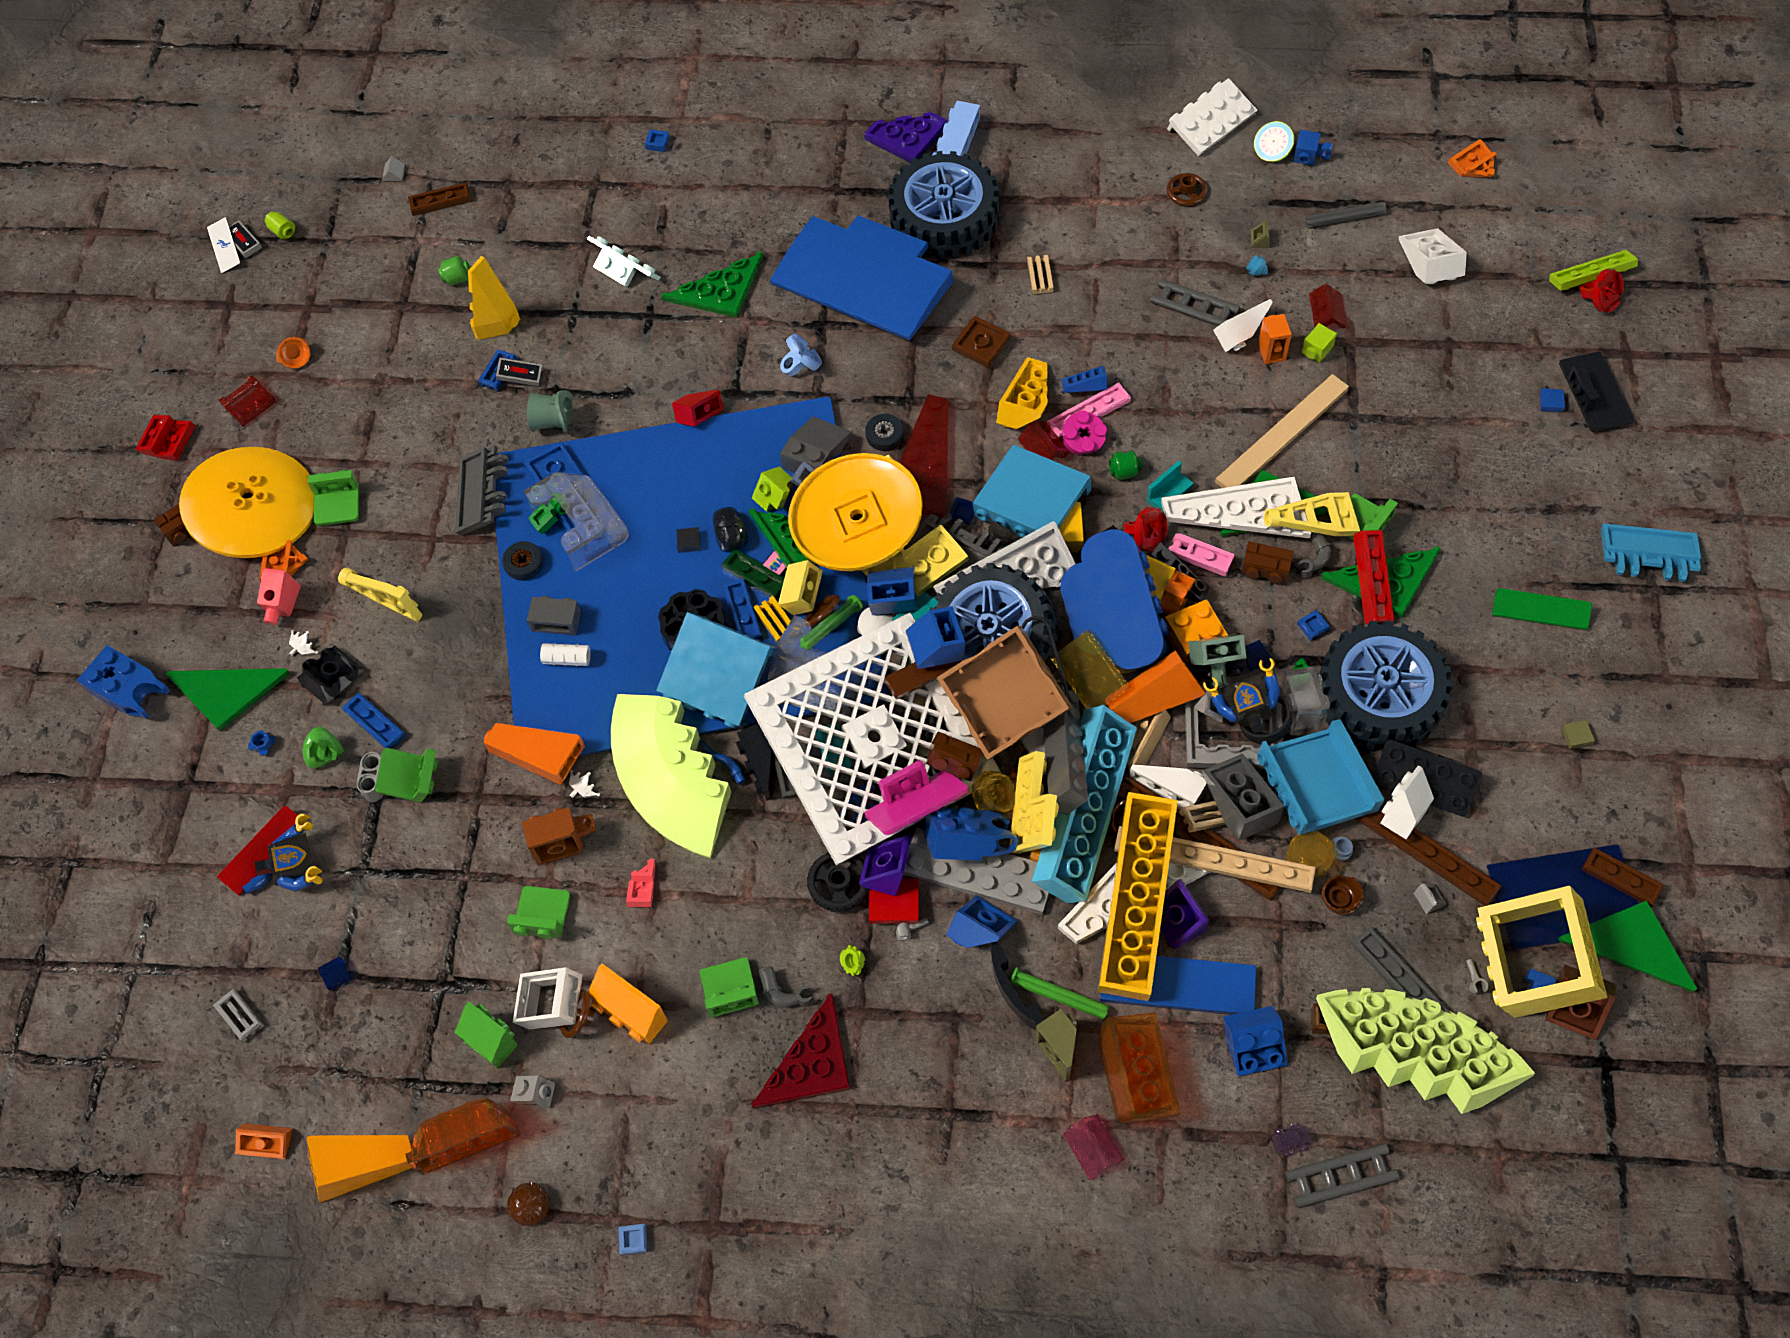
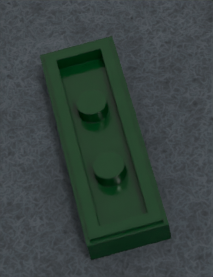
[721,549,785,601]

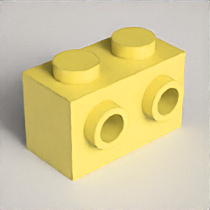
[778,560,823,615]

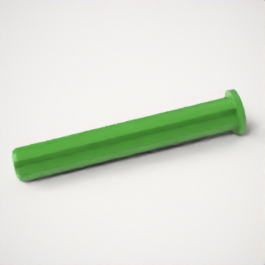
[800,595,863,650]
[1010,967,1109,1019]

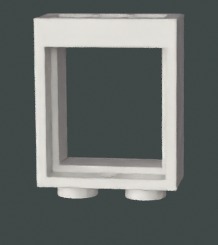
[512,967,583,1030]

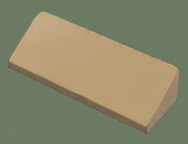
[1126,710,1171,770]

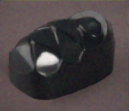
[713,507,749,551]

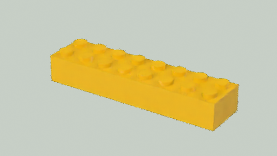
[1098,792,1178,1001]

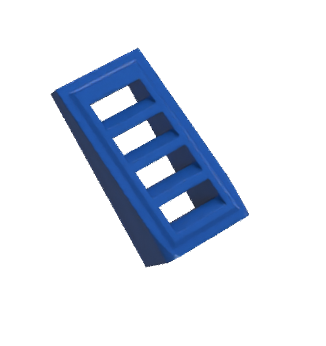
[1061,366,1107,393]

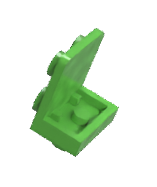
[308,470,359,526]
[375,748,438,803]
[507,886,570,939]

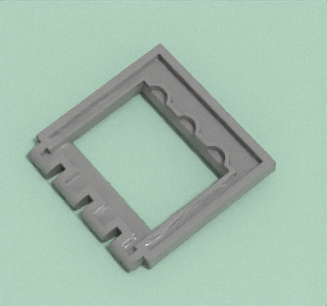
[1185,682,1283,769]

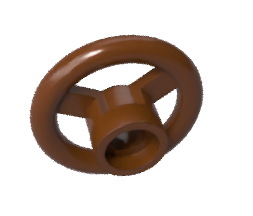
[1167,173,1208,206]
[803,594,840,628]
[560,988,594,1038]

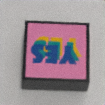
[762,551,787,577]

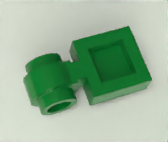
[528,493,570,535]

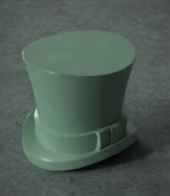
[527,390,573,433]

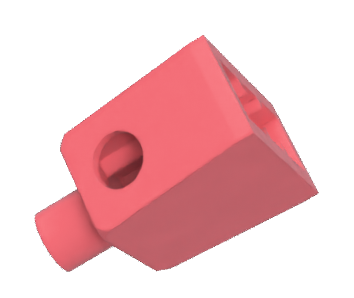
[257,568,301,625]

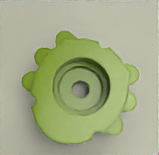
[840,945,865,976]

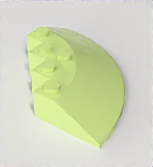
[611,694,731,859]
[1316,988,1535,1114]

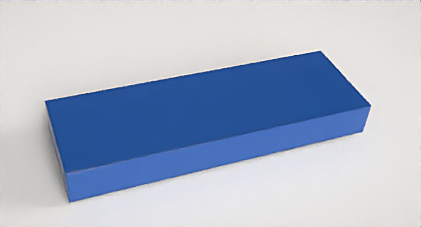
[722,579,763,640]
[342,692,406,749]

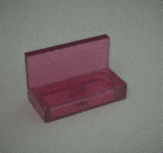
[1063,1114,1125,1180]

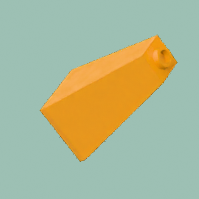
[306,1135,418,1203]

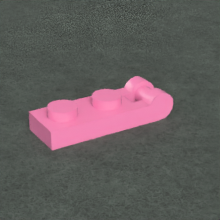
[1168,533,1235,577]

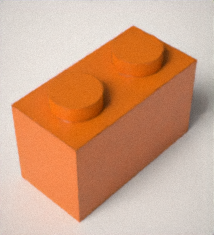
[1258,314,1292,364]

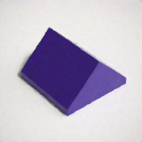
[859,835,911,896]
[1160,879,1209,949]

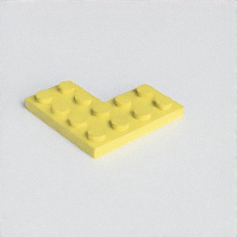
[861,525,969,597]
[1009,751,1059,854]

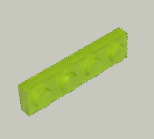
[1549,250,1638,291]

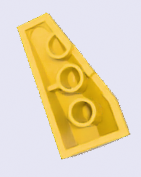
[468,256,520,340]
[996,357,1048,429]

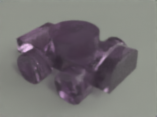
[1270,1123,1312,1157]

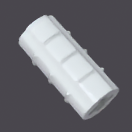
[540,643,590,667]

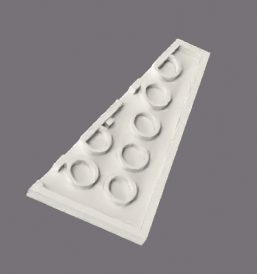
[1161,477,1311,538]
[933,521,1076,595]
[1058,863,1210,944]

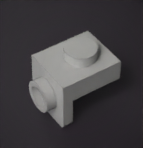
[510,1076,555,1108]

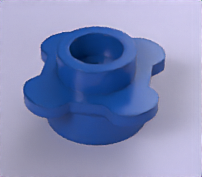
[248,730,276,756]

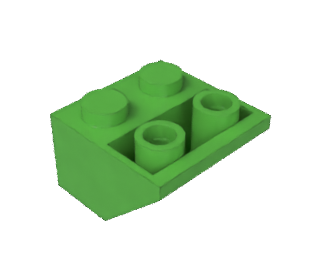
[455,1001,518,1069]

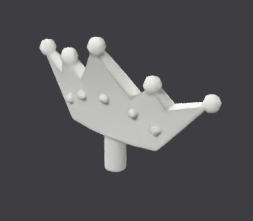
[289,630,319,656]
[569,770,601,798]

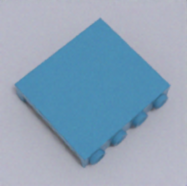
[972,445,1092,538]
[656,612,777,729]
[1257,719,1384,835]

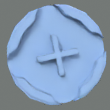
[780,334,822,376]

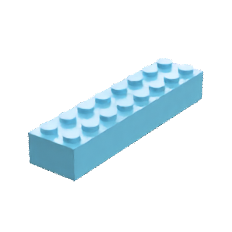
[1031,705,1137,903]

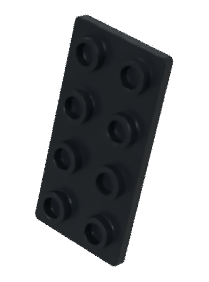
[1559,352,1634,432]
[1373,739,1482,817]

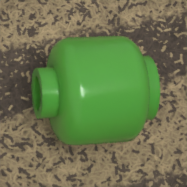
[438,256,471,286]

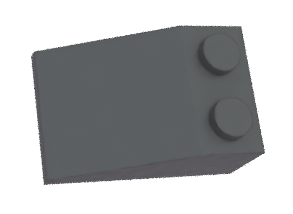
[780,416,852,473]
[1202,753,1285,841]

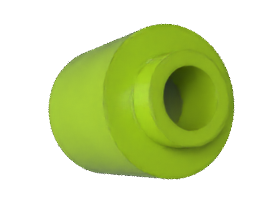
[265,211,295,240]

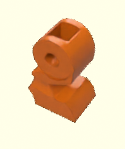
[1161,571,1196,615]

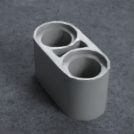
[357,752,384,802]

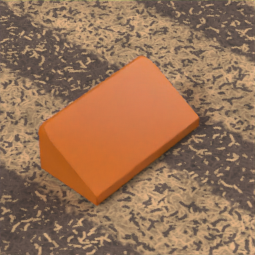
[235,1123,292,1159]

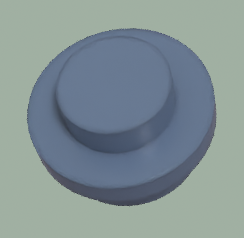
[1328,837,1353,861]

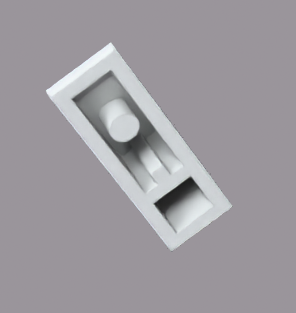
[1213,299,1273,352]
[1129,765,1207,807]

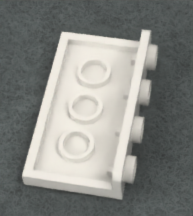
[1167,78,1257,156]

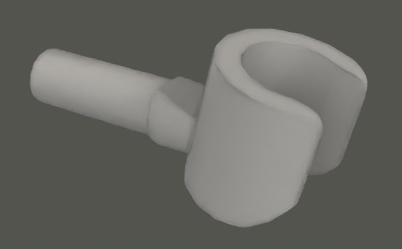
[896,918,929,941]
[1466,959,1488,994]

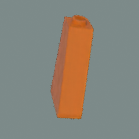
[1105,651,1206,723]
[483,723,585,785]

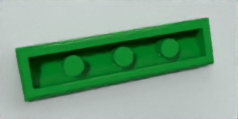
[1492,588,1592,630]

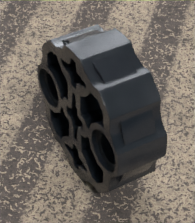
[658,589,727,650]

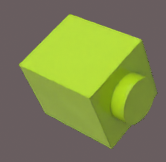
[1301,323,1337,363]

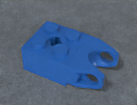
[77,645,170,719]
[923,807,1018,861]

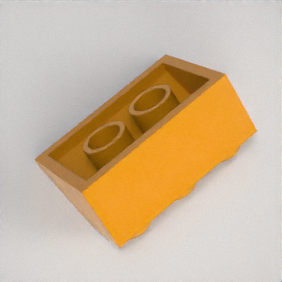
[588,963,668,1045]

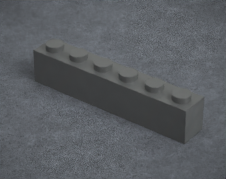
[1043,685,1088,815]

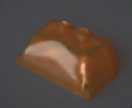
[1098,1012,1181,1123]
[405,1097,521,1175]

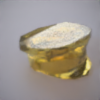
[972,771,1016,814]
[1286,831,1335,877]

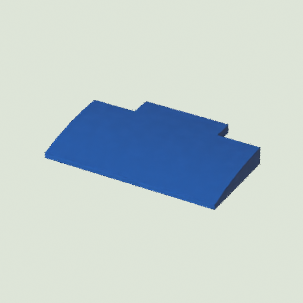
[770,215,954,341]

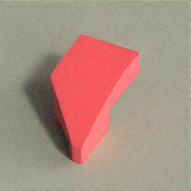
[626,859,655,907]

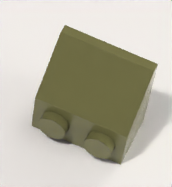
[1035,1009,1077,1082]

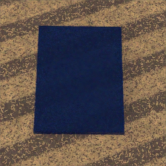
[1487,844,1639,950]

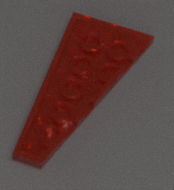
[899,394,949,519]

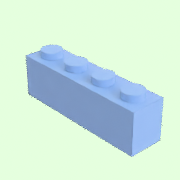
[933,101,980,156]

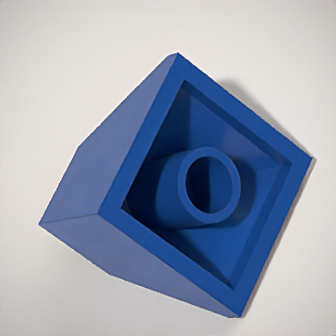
[946,895,1018,948]

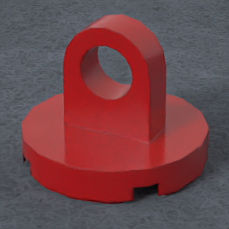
[1580,269,1624,313]
[1124,507,1168,552]

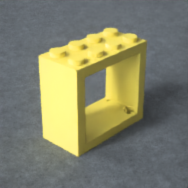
[1476,886,1607,1018]

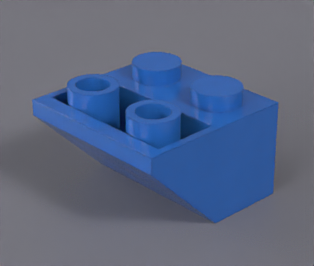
[867,567,918,615]
[906,606,965,669]
[1223,1006,1288,1076]

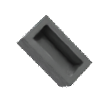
[527,596,581,635]

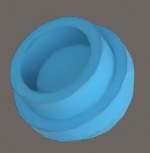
[1246,255,1268,276]

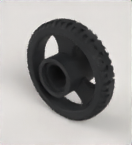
[807,852,869,912]

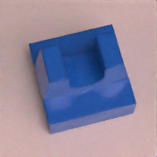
[1523,969,1556,990]

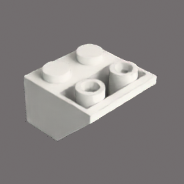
[1381,766,1434,839]

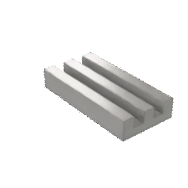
[213,988,264,1043]

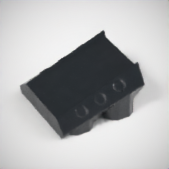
[297,645,364,706]

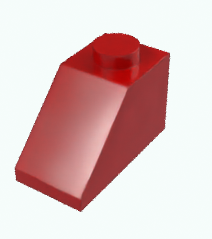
[672,389,724,426]

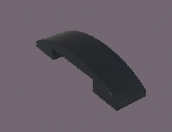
[991,941,1045,1031]

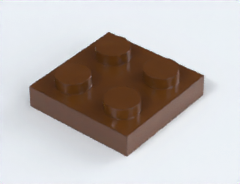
[952,316,1010,368]

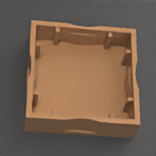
[937,626,1073,760]

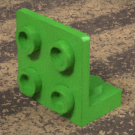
[1348,493,1398,540]
[699,957,759,1018]

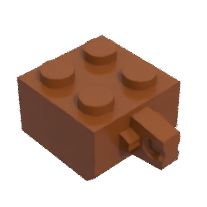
[522,808,596,866]

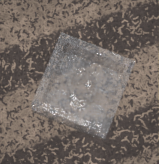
[1280,666,1330,734]

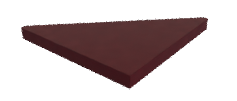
[751,993,850,1109]

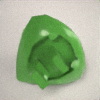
[302,726,344,769]

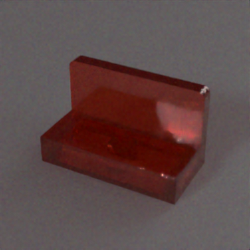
[1309,283,1347,329]
[1018,420,1070,460]

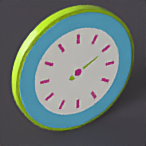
[1254,121,1295,162]

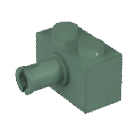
[1188,635,1246,686]

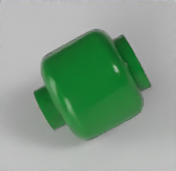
[1109,450,1142,480]

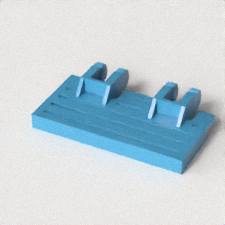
[1601,523,1701,582]

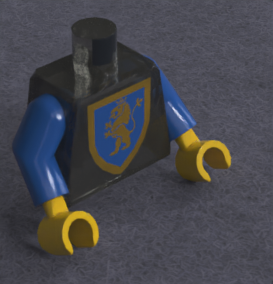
[1203,658,1280,733]
[254,814,322,892]

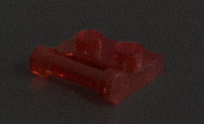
[218,375,277,427]

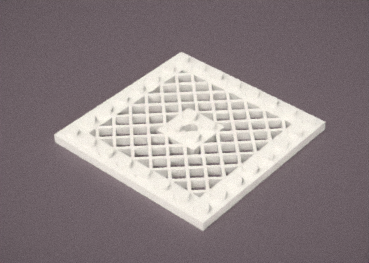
[744,613,1003,865]

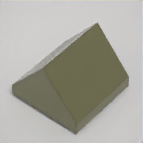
[1251,220,1270,248]

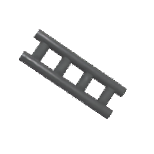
[1150,279,1240,326]
[1285,1143,1399,1208]

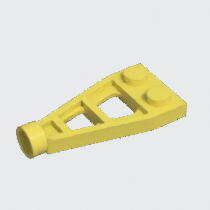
[1264,492,1360,536]
[338,568,423,622]

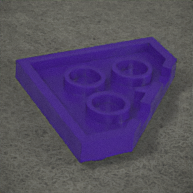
[864,112,947,162]

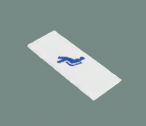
[207,217,240,273]

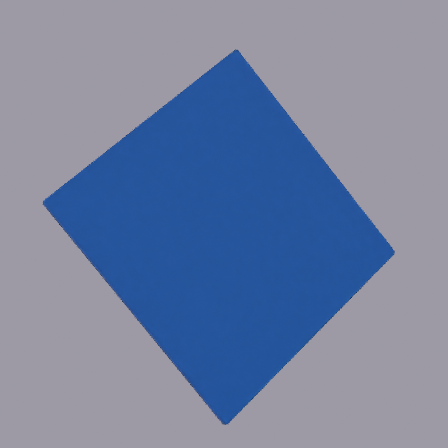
[494,397,888,756]

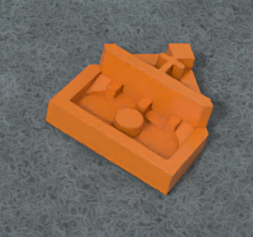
[1447,139,1496,177]
[259,539,308,583]

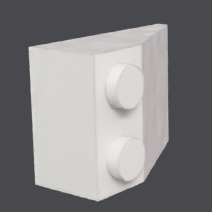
[1399,228,1467,284]

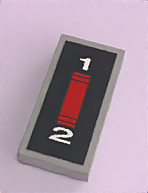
[229,220,262,259]
[496,358,542,387]

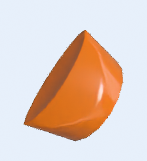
[276,337,310,369]

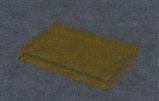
[1051,630,1131,709]

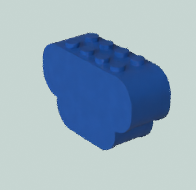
[1060,529,1169,673]

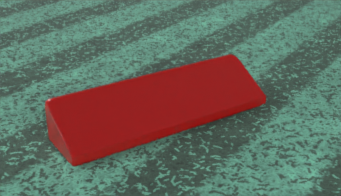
[1353,530,1394,624]
[217,805,306,896]

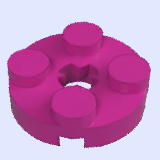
[1062,410,1107,456]

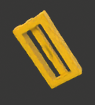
[754,596,797,644]

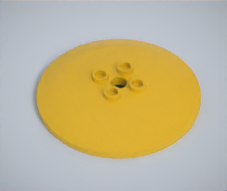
[179,447,314,558]
[788,453,923,571]

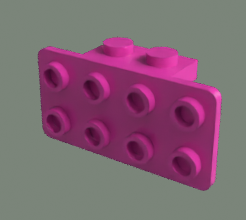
[865,760,969,835]

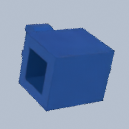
[1293,130,1333,165]

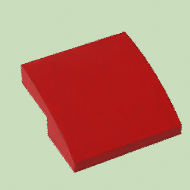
[135,415,196,461]
[869,878,919,924]

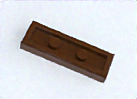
[408,182,472,216]
[884,662,957,700]
[1581,847,1664,908]

